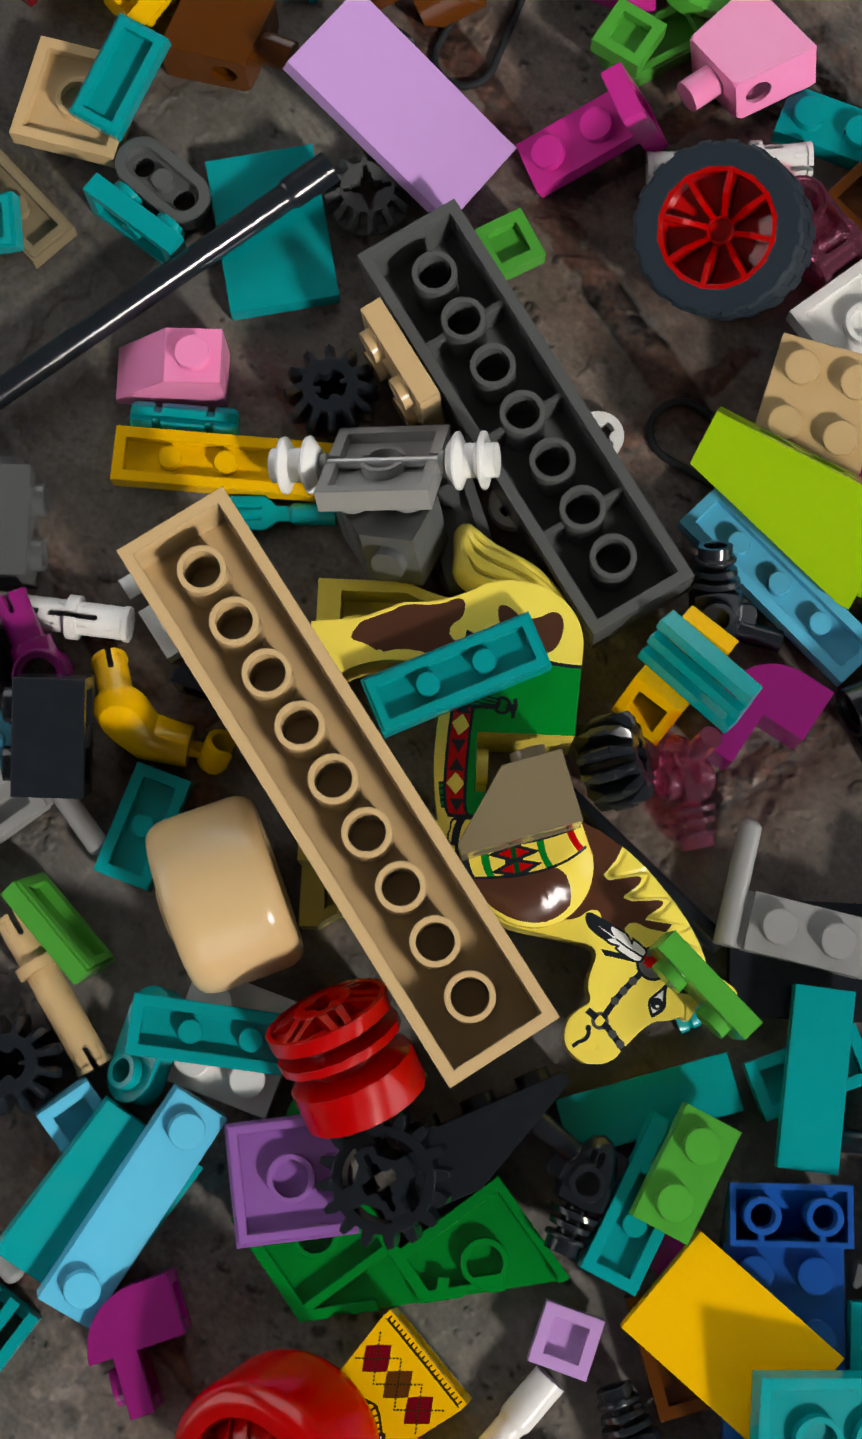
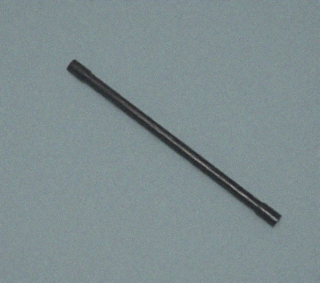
[0,152,339,410]

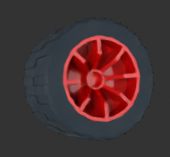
[632,138,816,321]

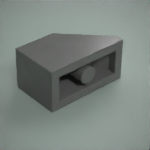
[335,496,449,585]

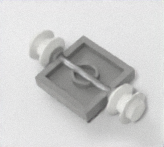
[268,425,501,514]

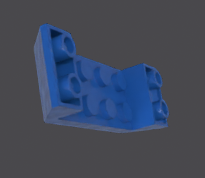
[719,1182,855,1439]

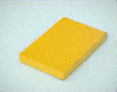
[619,1229,844,1439]

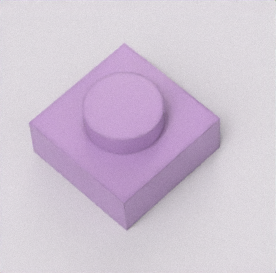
[527,1298,605,1382]

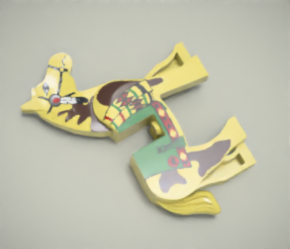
[297,523,737,1064]

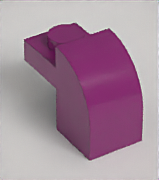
[704,664,834,771]
[87,1267,192,1420]

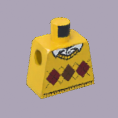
[341,1306,473,1439]

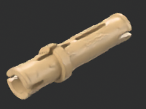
[0,911,112,1078]

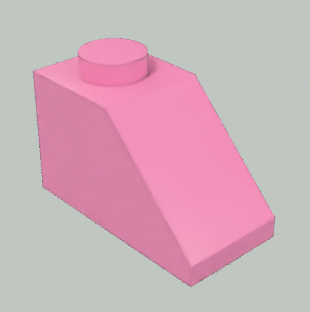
[116,328,230,406]

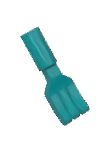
[229,496,337,531]

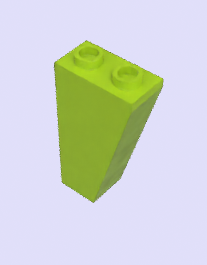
[690,406,862,610]

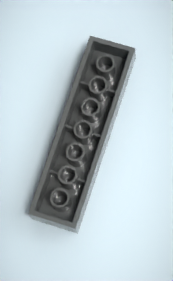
[357,199,695,649]

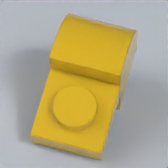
[611,605,739,746]

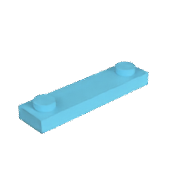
[676,488,862,687]
[37,1083,228,1329]

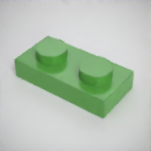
[647,930,763,1040]
[628,1102,742,1245]

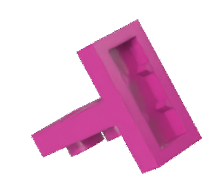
[516,62,669,198]

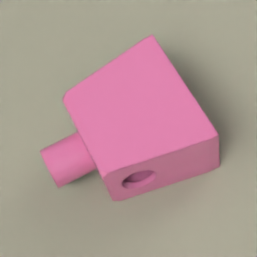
[677,0,817,119]

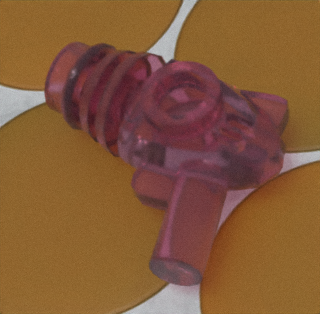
[653,726,722,852]

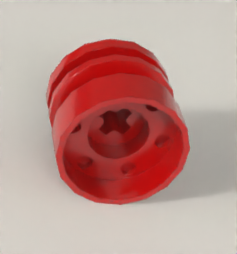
[265,977,426,1139]

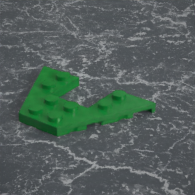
[231,978,570,1323]

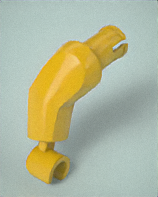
[91,647,236,775]

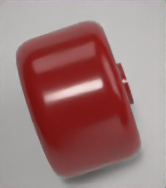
[174,1348,380,1439]

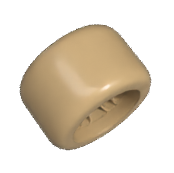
[146,796,304,993]

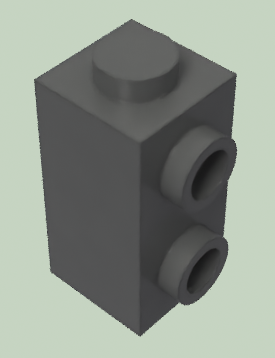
[0,456,50,589]

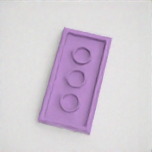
[283,0,516,213]

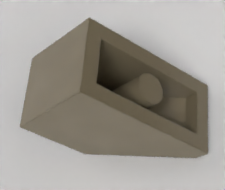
[458,744,583,861]

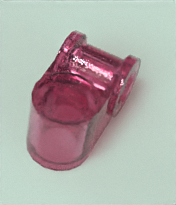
[795,175,862,289]

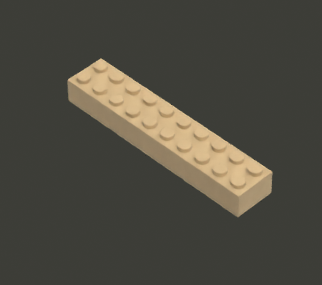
[116,486,560,1088]

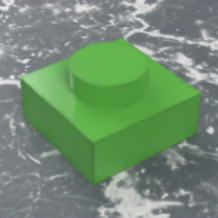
[590,0,667,78]
[474,207,546,281]

